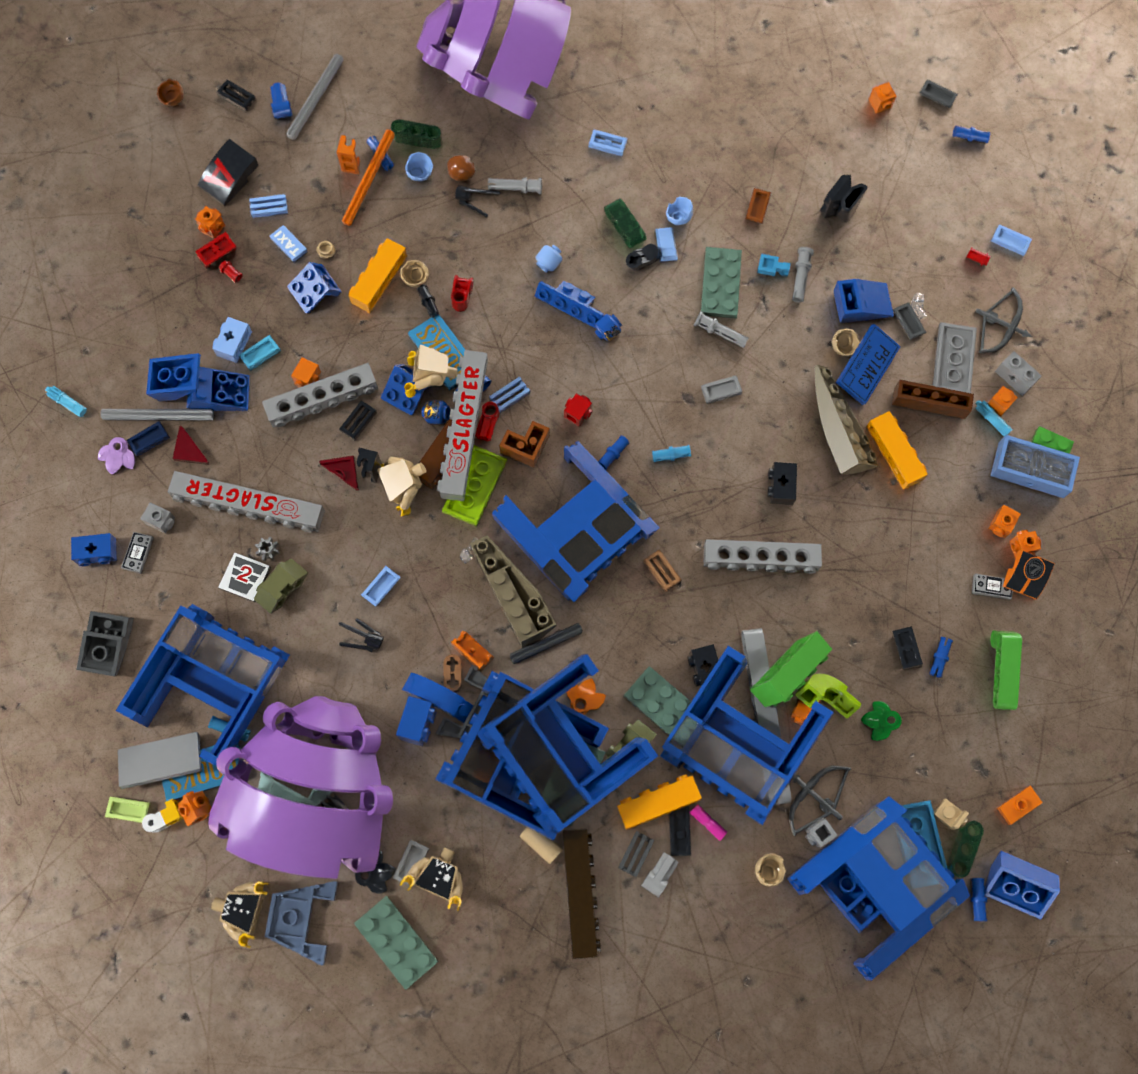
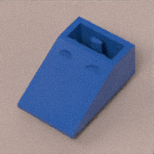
[833,279,894,324]
[186,367,250,411]

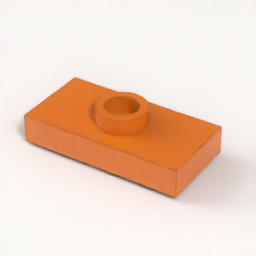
[997,786,1043,825]

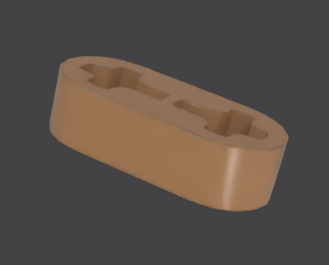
[443,654,462,692]

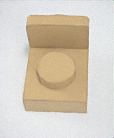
[934,798,969,830]

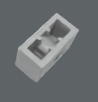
[995,351,1042,396]

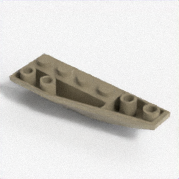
[815,365,878,475]
[470,535,556,648]

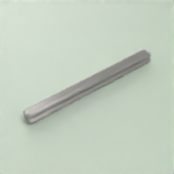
[286,54,343,140]
[101,409,214,420]

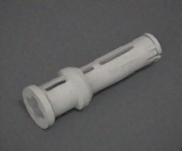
[488,177,542,194]
[792,247,814,303]
[694,311,749,348]

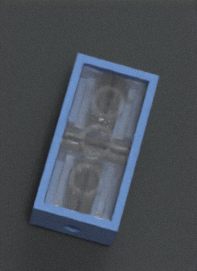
[990,435,1080,498]

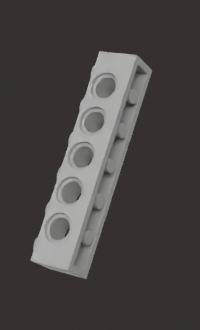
[262,363,378,428]
[703,539,822,574]

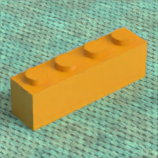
[349,238,407,313]
[866,411,928,490]
[617,774,702,830]

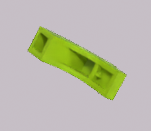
[795,673,861,719]

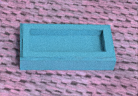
[239,335,281,371]

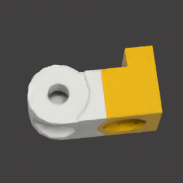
[142,799,184,833]

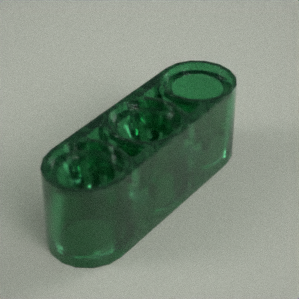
[391,119,442,149]
[604,198,646,249]
[947,821,984,879]

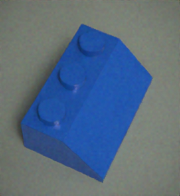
[984,851,1060,920]

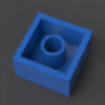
[396,696,437,747]

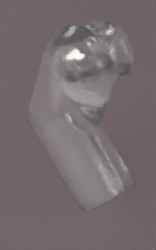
[911,293,927,320]

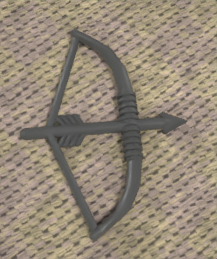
[975,287,1032,353]
[789,765,851,836]

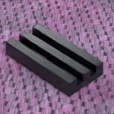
[217,79,256,112]
[339,400,377,441]

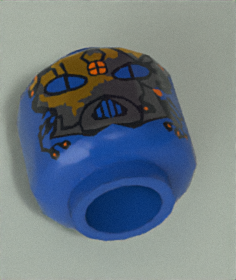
[594,314,622,341]
[422,400,451,425]

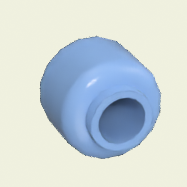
[536,245,562,273]

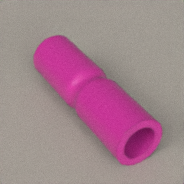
[690,804,728,841]

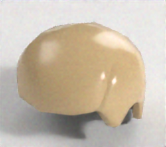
[400,260,429,288]
[832,328,860,357]
[755,853,787,887]

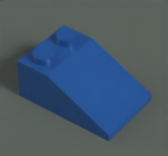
[146,353,201,402]

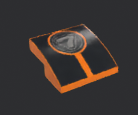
[1003,550,1055,600]

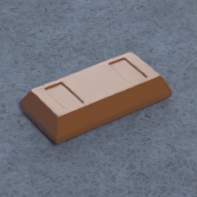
[745,188,771,224]

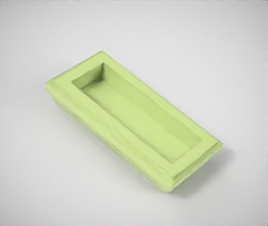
[105,797,150,823]

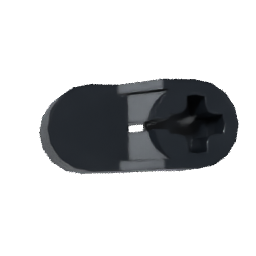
[626,244,661,270]

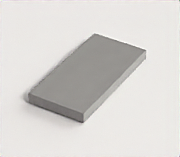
[933,322,977,393]
[118,732,202,789]

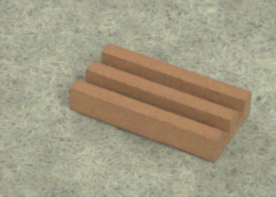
[643,550,681,592]

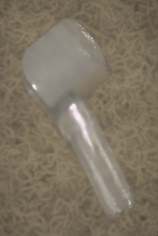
[460,537,478,564]

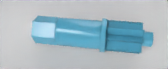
[45,386,87,417]
[975,400,1013,436]

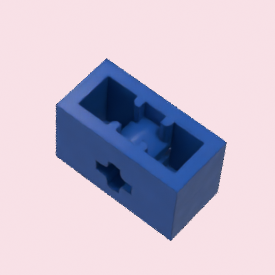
[71,533,117,566]

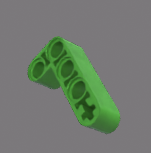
[991,630,1022,710]

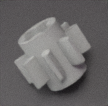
[255,537,280,561]

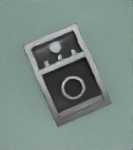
[76,611,134,676]

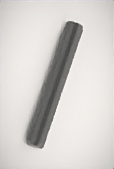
[510,623,583,664]

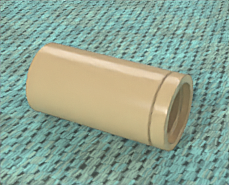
[520,827,563,864]

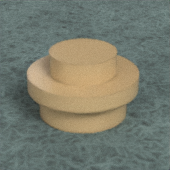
[317,241,335,259]

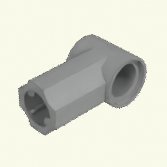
[641,852,679,898]

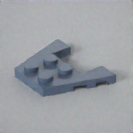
[265,881,338,965]

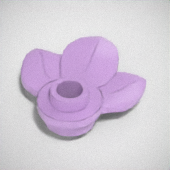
[98,437,135,474]

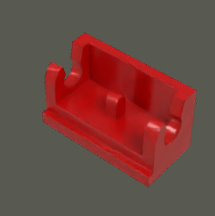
[195,232,237,269]

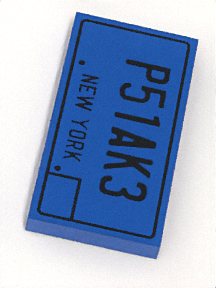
[836,324,901,405]

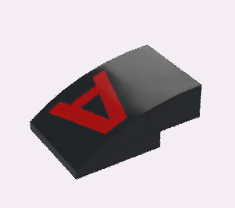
[198,138,259,206]

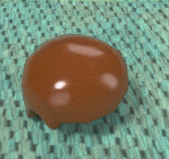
[157,78,184,107]
[447,155,475,182]

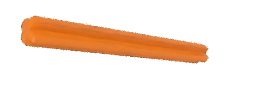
[342,129,395,226]

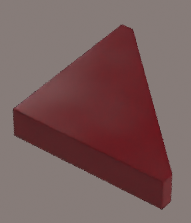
[172,426,209,465]
[319,455,359,491]

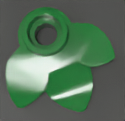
[861,701,902,741]

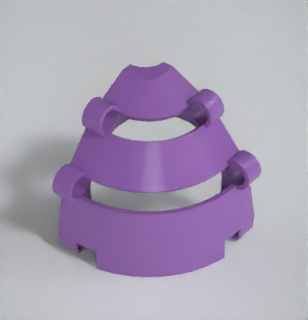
[417,0,571,119]
[209,696,393,878]

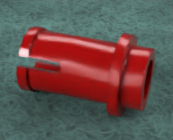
[966,247,991,266]
[219,260,243,283]

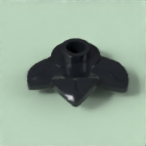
[355,851,396,894]

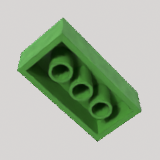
[750,631,832,708]

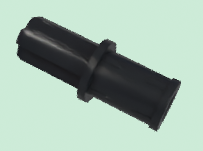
[417,284,439,318]

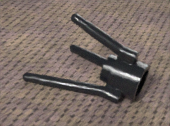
[455,185,501,217]
[339,618,384,652]

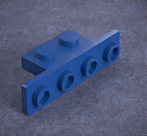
[535,281,604,328]

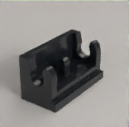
[357,447,382,483]
[892,626,923,670]

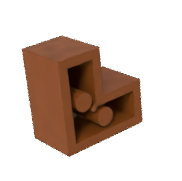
[499,421,550,468]

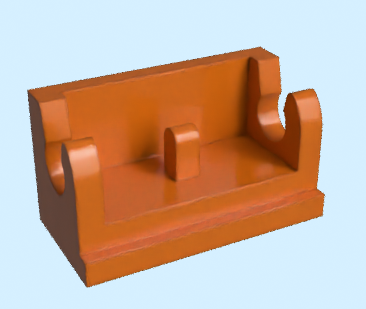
[337,135,360,174]
[451,631,494,672]

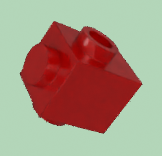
[564,393,593,426]

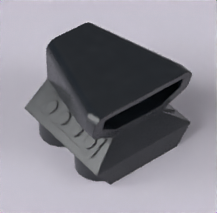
[820,175,868,222]

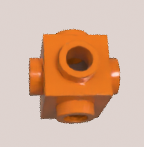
[195,206,225,239]
[1010,530,1041,559]
[177,790,212,826]

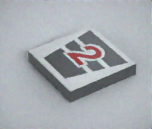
[218,553,271,602]

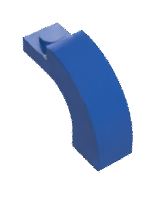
[402,672,474,723]

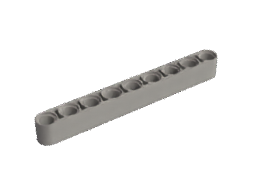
[741,628,791,805]

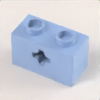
[213,317,252,363]

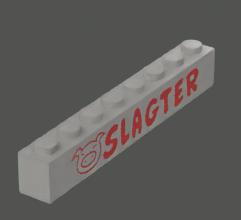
[437,350,488,501]
[168,471,325,533]

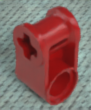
[451,275,474,312]

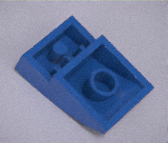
[820,865,881,933]

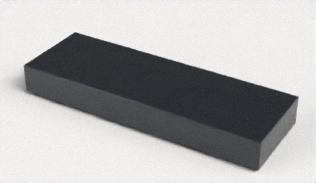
[669,805,691,856]

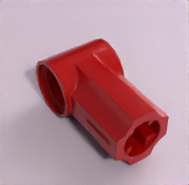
[475,401,499,441]

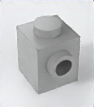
[140,502,175,534]
[805,818,838,847]

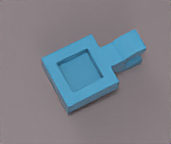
[757,254,791,277]

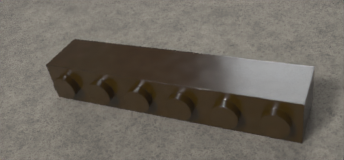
[562,829,601,959]

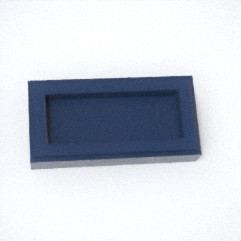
[126,421,170,457]

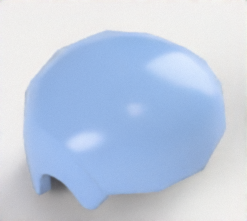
[405,152,433,182]
[666,197,693,226]

